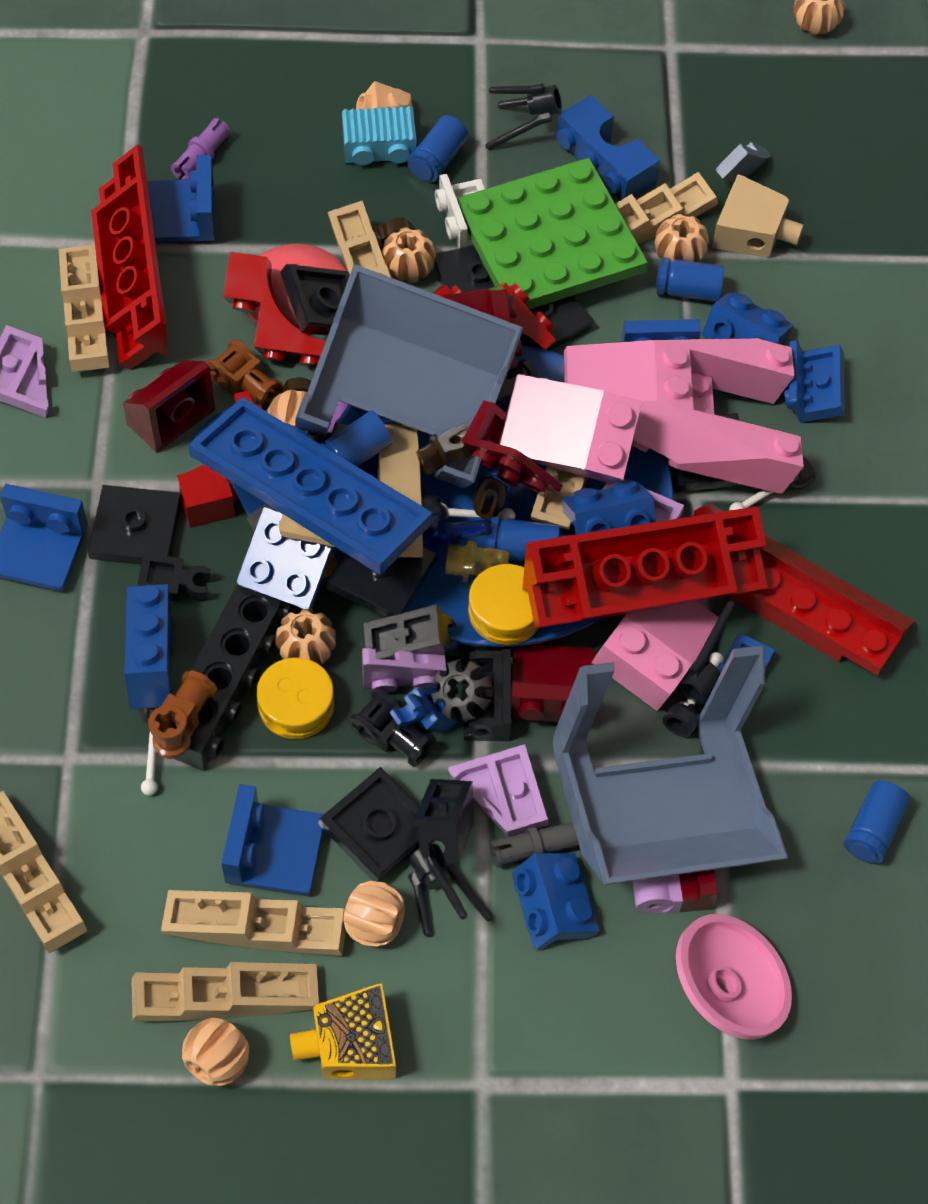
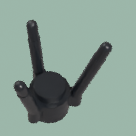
[485,83,562,149]
[678,600,735,704]
[408,844,493,937]

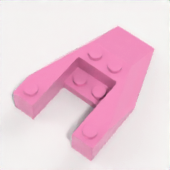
[564,338,804,494]

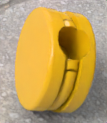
[468,564,539,645]
[257,657,334,739]

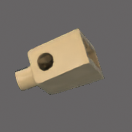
[712,175,804,258]

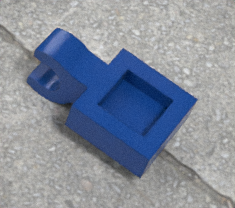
[390,687,459,731]

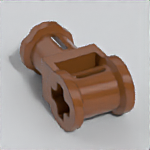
[206,339,283,409]
[148,670,217,759]

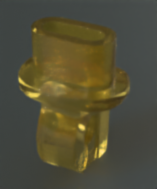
[445,541,509,582]

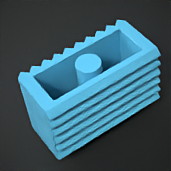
[342,105,417,165]

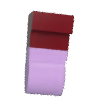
[632,870,718,914]

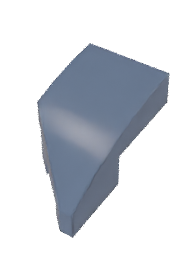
[716,142,771,183]

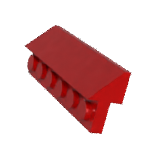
[91,145,168,370]
[693,503,915,676]
[522,506,768,629]

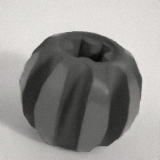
[431,659,493,722]

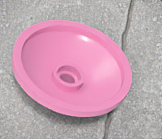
[676,914,792,1040]

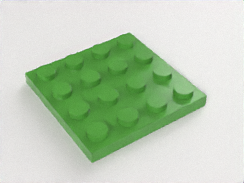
[456,158,648,309]

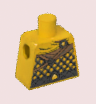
[289,983,396,1080]

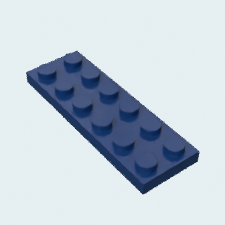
[188,397,433,575]

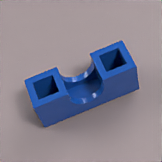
[556,95,660,200]
[124,584,173,709]

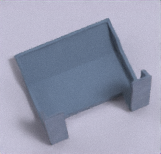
[295,264,523,489]
[553,645,789,885]

